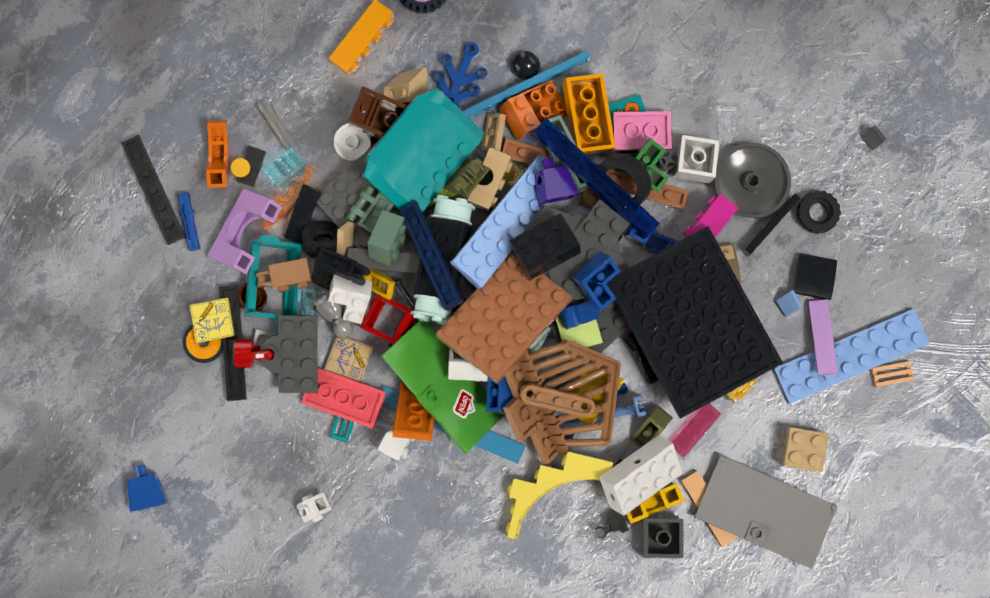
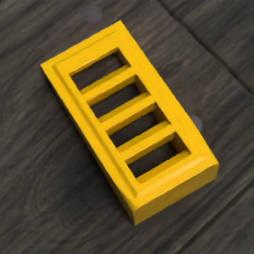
[362,270,395,300]

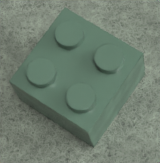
[368,210,407,267]

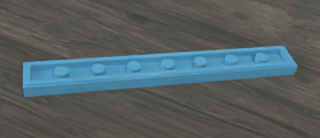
[462,50,591,119]
[382,386,525,464]

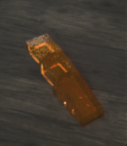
[263,166,316,233]

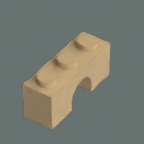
[467,148,513,212]

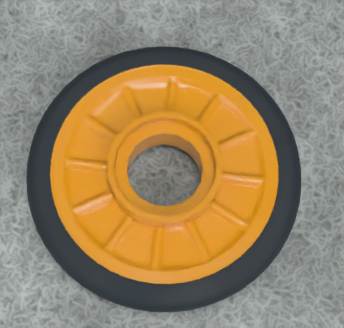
[183,324,223,363]

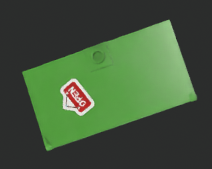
[382,321,505,454]

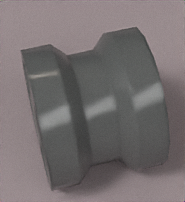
[656,150,678,172]

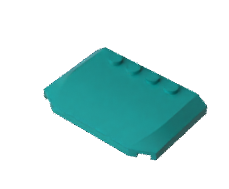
[362,88,485,212]

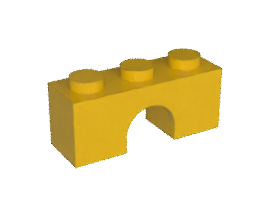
[626,483,685,524]

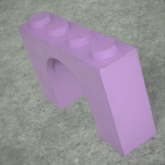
[207,188,282,274]

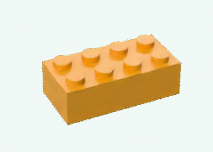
[562,73,616,156]

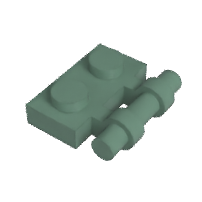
[347,186,395,234]

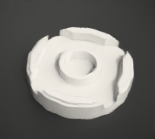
[334,123,371,161]

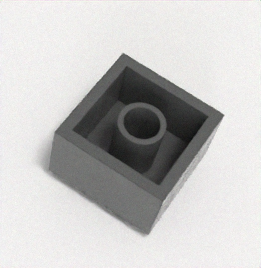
[642,518,683,558]

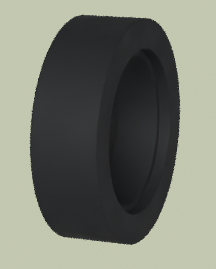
[592,153,651,213]

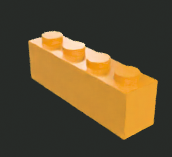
[329,0,394,75]

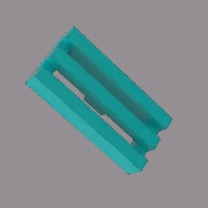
[329,416,354,443]

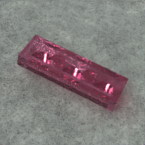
[672,403,721,458]

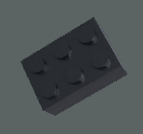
[509,213,581,281]

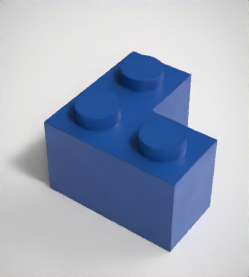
[572,252,621,311]

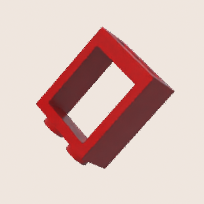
[360,294,419,345]

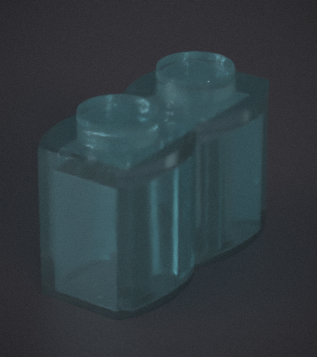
[263,147,308,190]
[296,288,318,315]

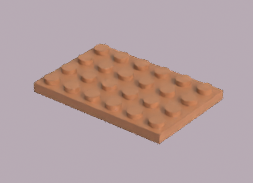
[436,251,573,383]

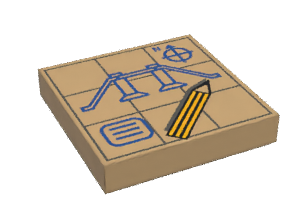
[324,337,374,383]

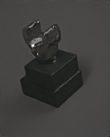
[595,513,629,540]

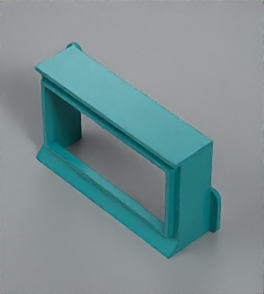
[244,235,301,321]

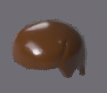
[238,283,268,312]

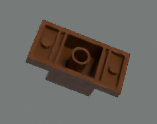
[347,86,407,139]

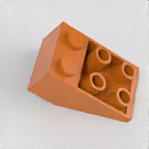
[499,80,567,141]

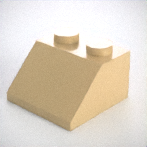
[384,67,427,106]

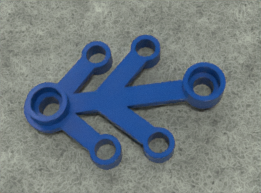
[434,42,488,107]

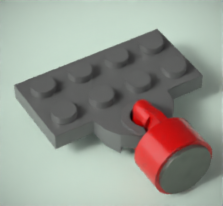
[232,315,318,393]

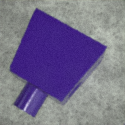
[535,157,578,205]

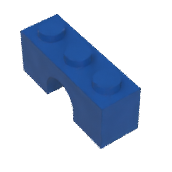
[625,218,677,254]

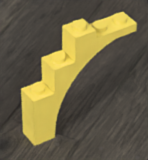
[506,452,615,540]

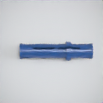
[177,193,201,251]

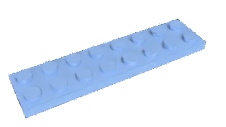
[450,154,549,289]
[774,309,930,404]

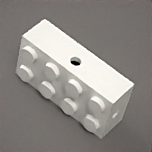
[599,435,682,516]

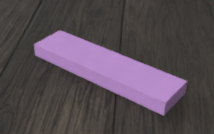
[808,299,838,376]

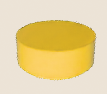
[231,158,251,178]

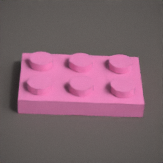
[613,111,672,151]

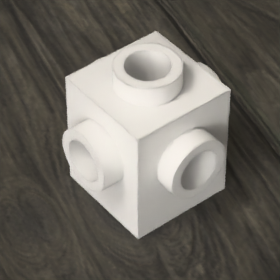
[296,493,331,523]

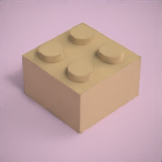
[781,427,829,473]

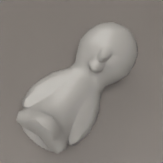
[313,293,353,339]

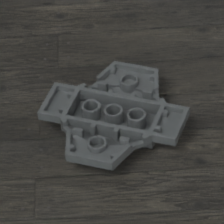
[524,200,630,309]

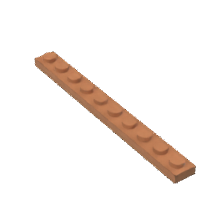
[502,138,689,210]

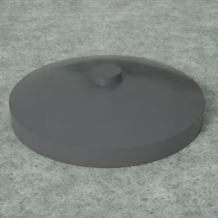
[714,143,791,219]

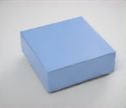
[776,290,803,316]

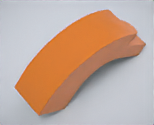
[206,120,230,188]

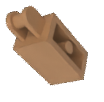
[255,258,313,292]

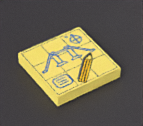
[190,298,235,343]

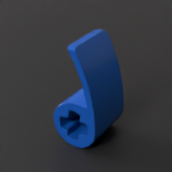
[560,301,600,330]

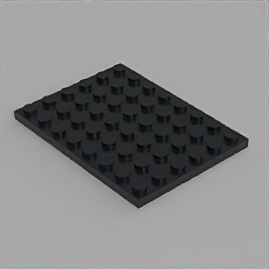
[607,226,783,419]

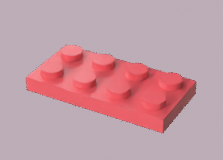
[301,368,387,429]

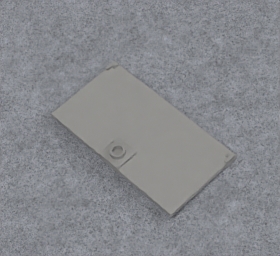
[694,454,838,569]

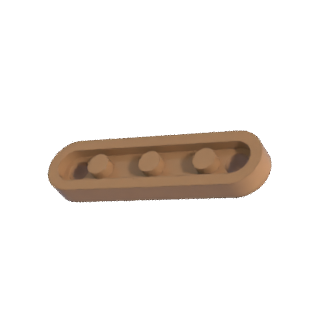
[519,383,595,417]

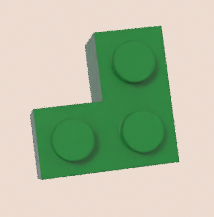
[634,137,669,192]

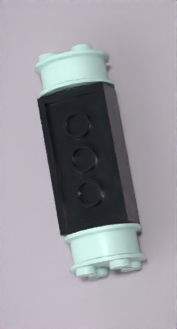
[411,195,475,325]

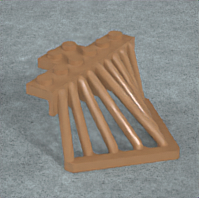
[503,340,621,464]

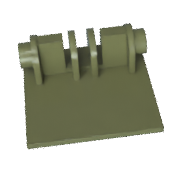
[443,158,490,199]

